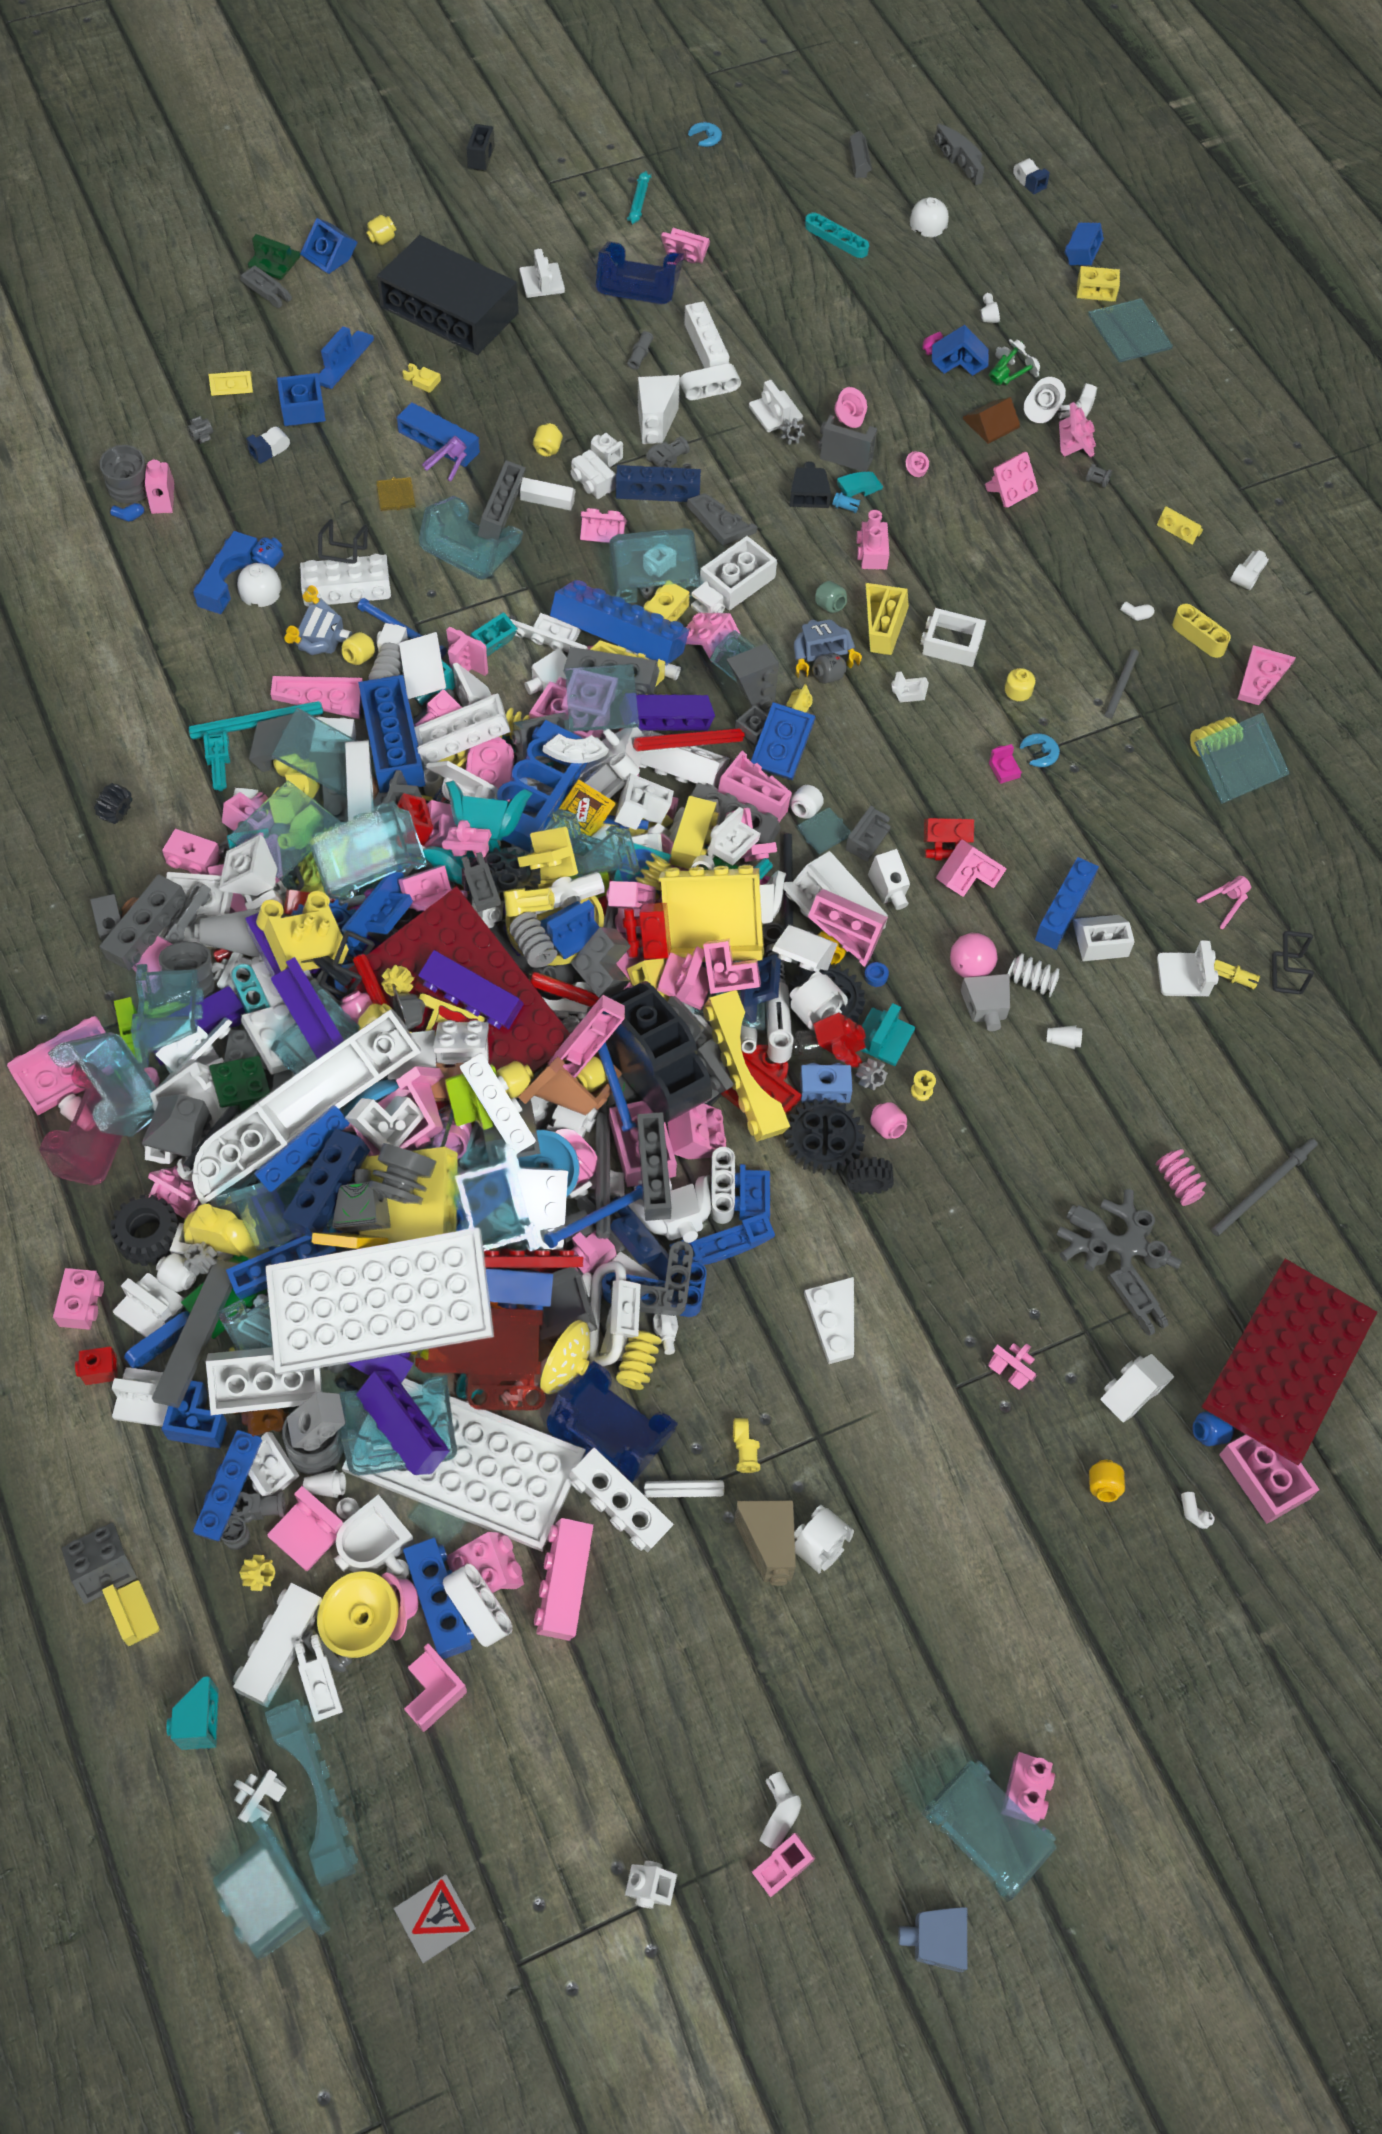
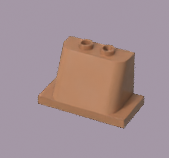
[518,1051,622,1116]

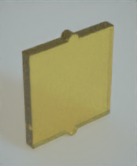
[377,477,416,511]

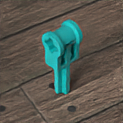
[203,730,231,791]

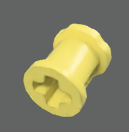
[911,1070,936,1101]

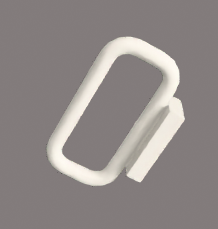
[588,1261,641,1367]

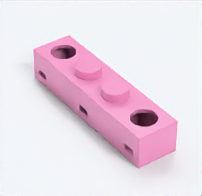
[548,995,625,1078]

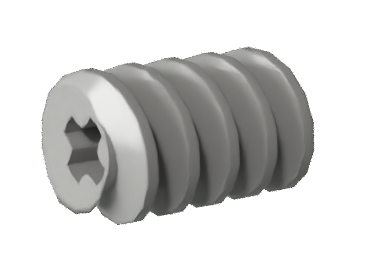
[368,642,403,680]
[509,911,557,968]

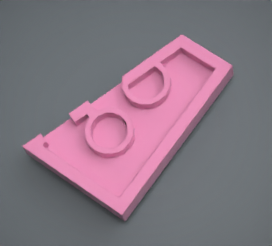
[1238,645,1296,705]

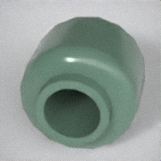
[815,581,847,613]

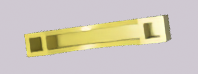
[703,990,790,1142]

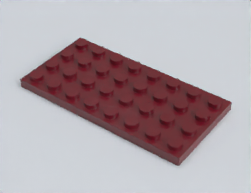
[1202,1258,1378,1466]

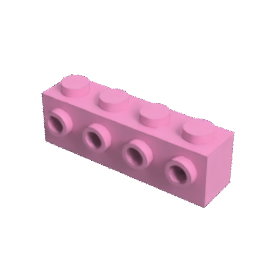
[534,1518,593,1641]

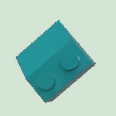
[166,1677,219,1750]

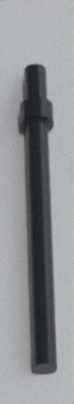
[783,833,794,929]

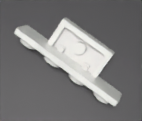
[510,613,588,653]
[155,1018,232,1090]
[460,1053,535,1154]

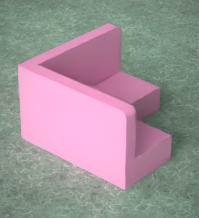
[936,839,1006,897]
[404,1644,467,1732]

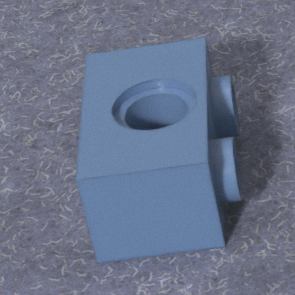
[800,1063,852,1103]

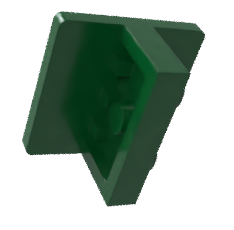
[248,234,301,280]
[209,1056,270,1114]

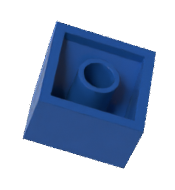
[300,218,358,274]

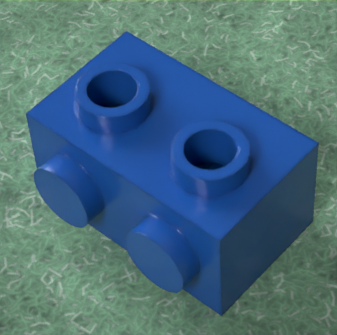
[1065,223,1104,266]

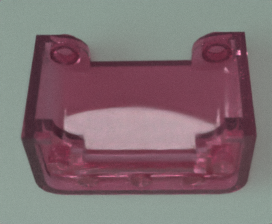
[39,1061,134,1185]

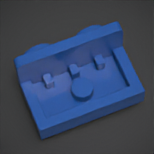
[734,1164,770,1221]

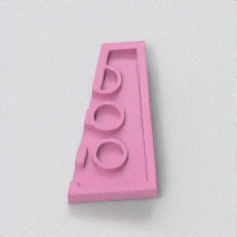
[271,676,363,719]

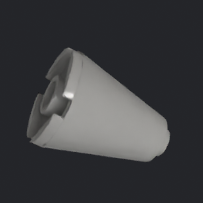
[195,909,260,957]

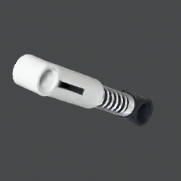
[762,923,793,1063]

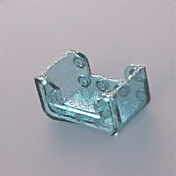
[308,803,427,901]

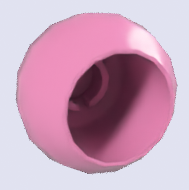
[950,932,997,978]

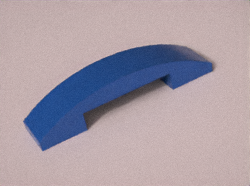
[670,1213,775,1266]

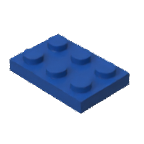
[751,702,816,781]

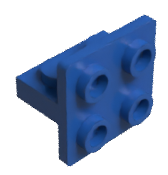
[540,900,600,959]

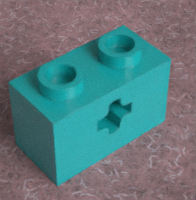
[469,612,518,657]

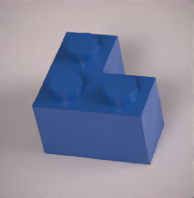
[932,325,988,376]
[162,1380,227,1449]

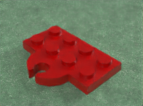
[721,1044,802,1115]

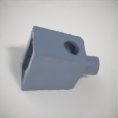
[898,1907,967,1972]

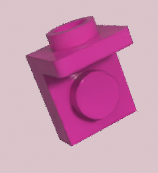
[989,744,1022,784]

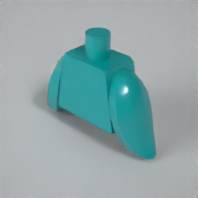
[445,780,533,846]
[421,840,501,887]

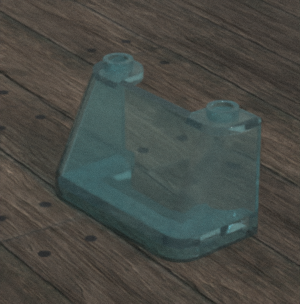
[419,496,523,580]
[48,1032,157,1137]
[339,1375,457,1476]
[921,1760,1057,1902]

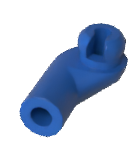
[111,503,144,522]

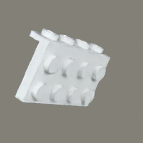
[300,554,391,607]
[414,693,511,766]

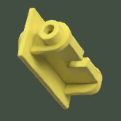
[1157,506,1203,545]
[786,684,813,713]

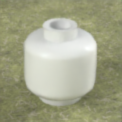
[790,785,824,819]
[156,1253,197,1292]

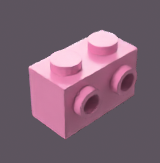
[53,1268,104,1330]

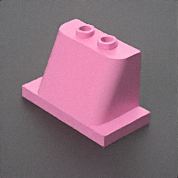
[343,1066,444,1156]

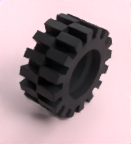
[847,1157,894,1194]

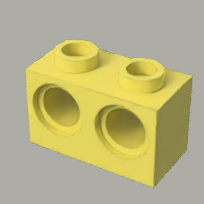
[1077,266,1120,301]

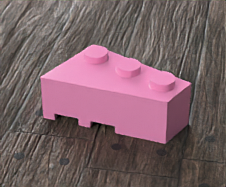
[718,751,792,822]
[808,889,888,967]

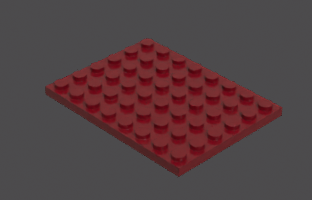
[345,886,570,1123]

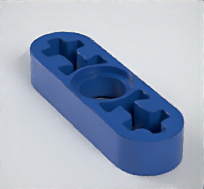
[124,1311,190,1369]

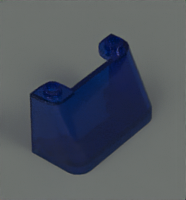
[596,241,684,304]
[546,1361,678,1483]

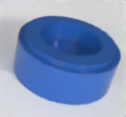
[864,962,889,987]

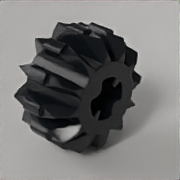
[94,783,133,824]

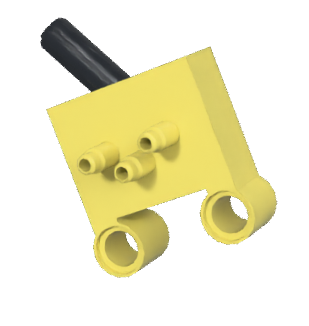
[256,891,353,986]

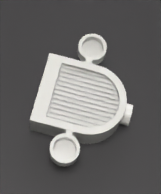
[334,1495,414,1579]

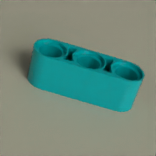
[230,964,270,1014]

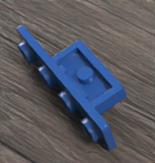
[318,326,374,389]
[342,866,413,947]
[255,1105,350,1192]
[193,1430,262,1541]

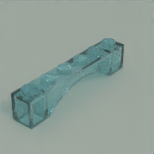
[265,1699,358,1887]

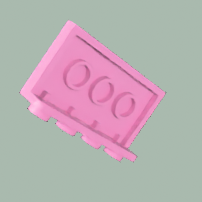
[7,1016,127,1116]

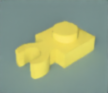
[402,364,441,393]

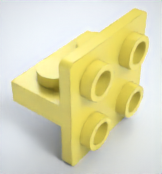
[518,826,578,880]

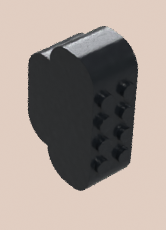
[587,981,712,1123]

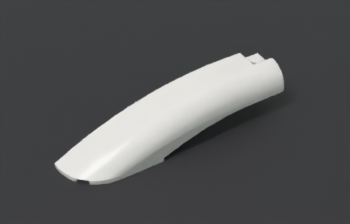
[192,1009,421,1205]

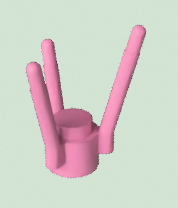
[1197,876,1251,929]

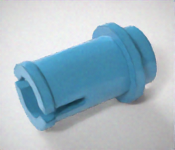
[832,492,860,513]

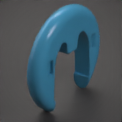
[688,122,722,147]
[1020,734,1060,767]

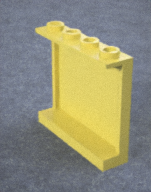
[659,865,764,963]
[359,1147,458,1244]

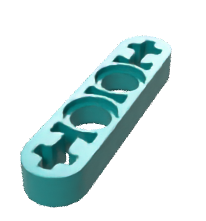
[805,213,869,258]

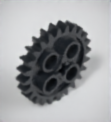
[461,847,541,904]
[788,963,865,1032]
[784,1098,866,1175]

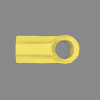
[503,888,555,917]

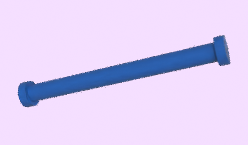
[358,598,447,659]
[598,1042,637,1132]
[544,1184,643,1249]

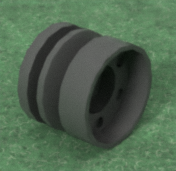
[100,445,147,504]
[158,941,215,1005]
[368,1143,437,1205]
[282,1408,344,1475]

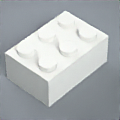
[700,536,777,611]

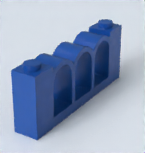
[492,720,589,853]

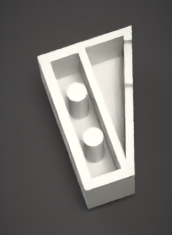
[511,1166,568,1250]

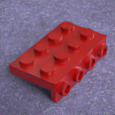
[483,1248,584,1274]

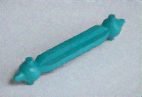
[627,171,652,224]

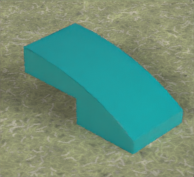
[837,472,883,497]

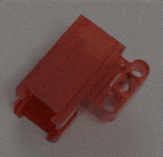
[415,1308,546,1410]

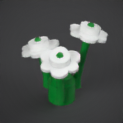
[989,339,1040,386]

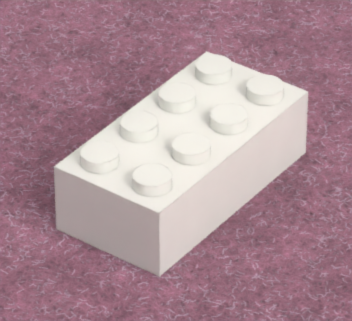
[206,1347,323,1415]

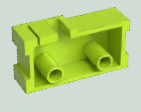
[114,997,148,1067]

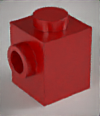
[75,1346,118,1385]

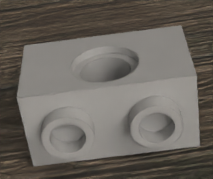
[287,1392,345,1451]

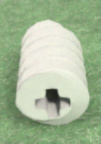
[1008,953,1060,997]

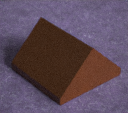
[963,397,1020,444]

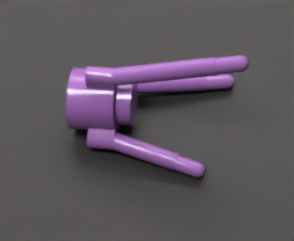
[422,436,467,481]

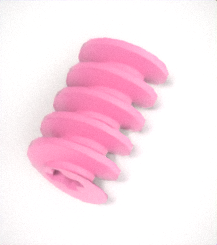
[1155,1149,1206,1206]

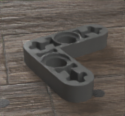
[611,1241,693,1316]

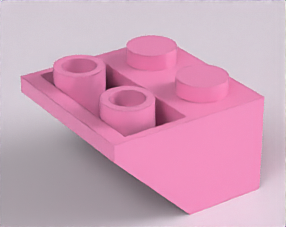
[668,1103,726,1159]

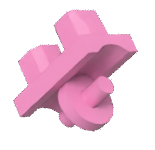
[442,820,492,858]
[988,1343,1037,1390]

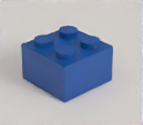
[277,373,326,426]

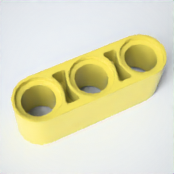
[1173,604,1231,658]

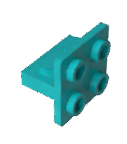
[860,1003,915,1066]

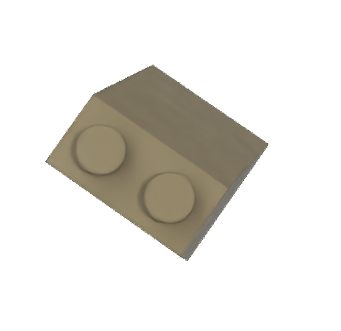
[735,1501,796,1586]

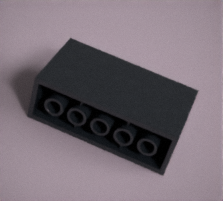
[377,235,519,356]

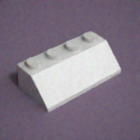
[639,731,730,787]

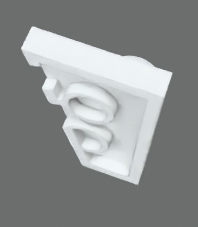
[804,1277,854,1364]

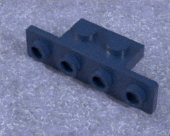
[740,954,781,1024]
[610,1195,678,1282]

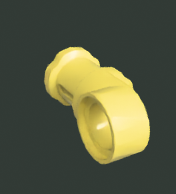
[733,1418,760,1473]

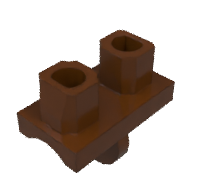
[242,1407,290,1437]

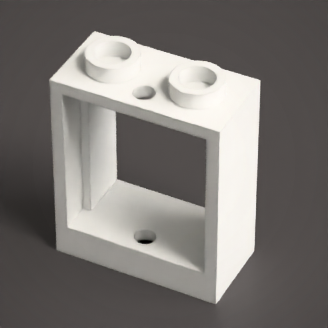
[920,608,986,667]

